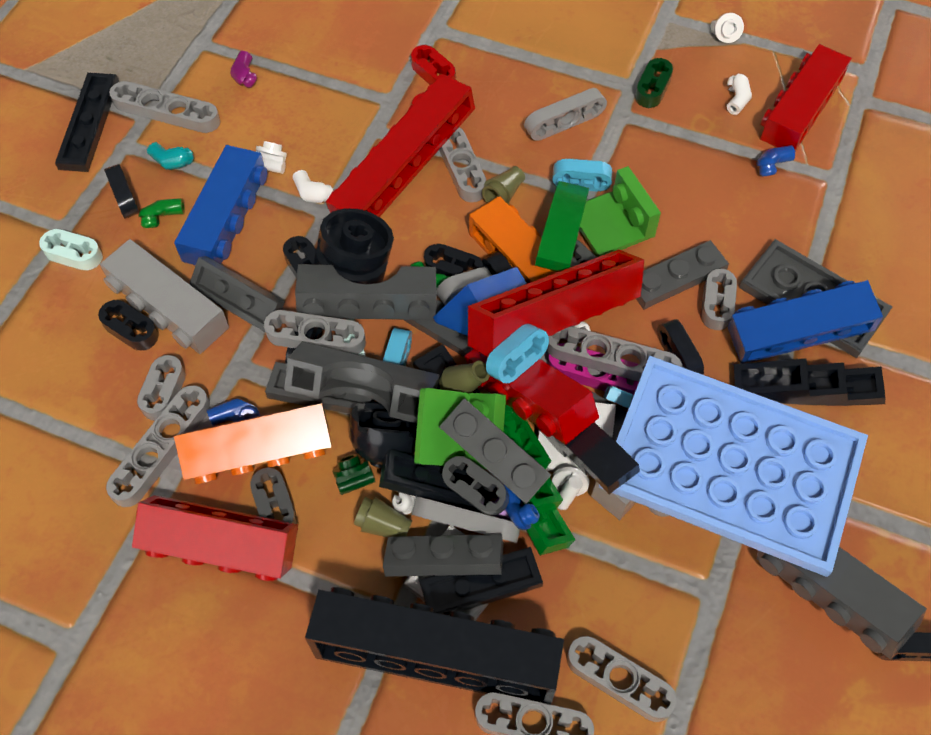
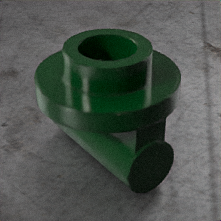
[332,454,375,495]

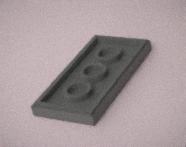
[739,239,892,358]

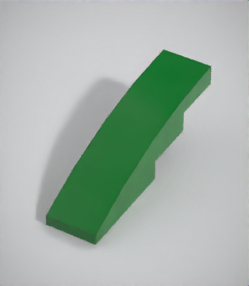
[535,181,589,271]
[504,405,576,556]

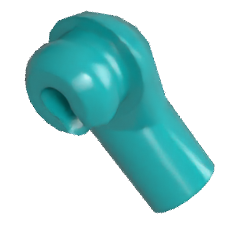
[147,142,194,170]

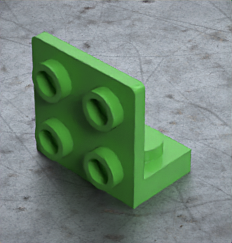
[579,166,661,257]
[414,388,506,469]

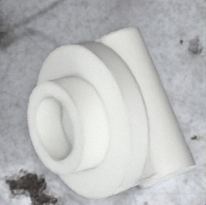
[711,13,744,43]
[256,141,287,174]
[552,467,589,510]

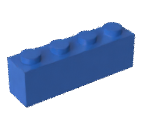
[174,145,267,265]
[728,280,883,364]

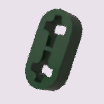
[635,58,673,108]

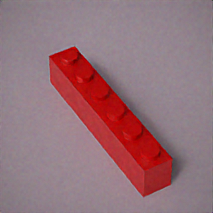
[326,74,475,217]
[468,249,644,357]

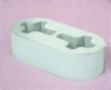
[39,229,103,270]

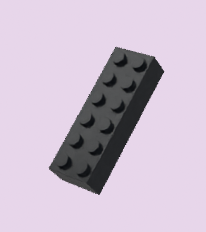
[305,587,564,705]

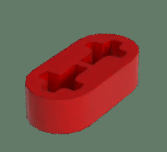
[411,45,456,85]

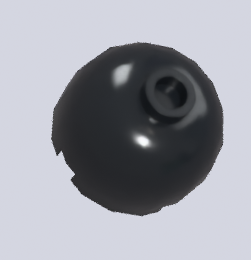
[349,402,417,468]

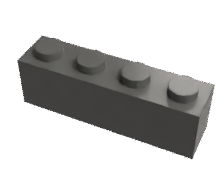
[757,547,927,660]

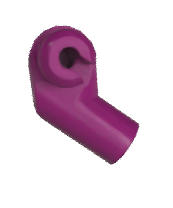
[230,51,257,88]

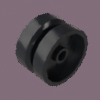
[314,208,394,284]

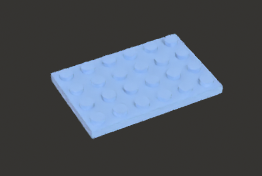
[598,355,868,577]

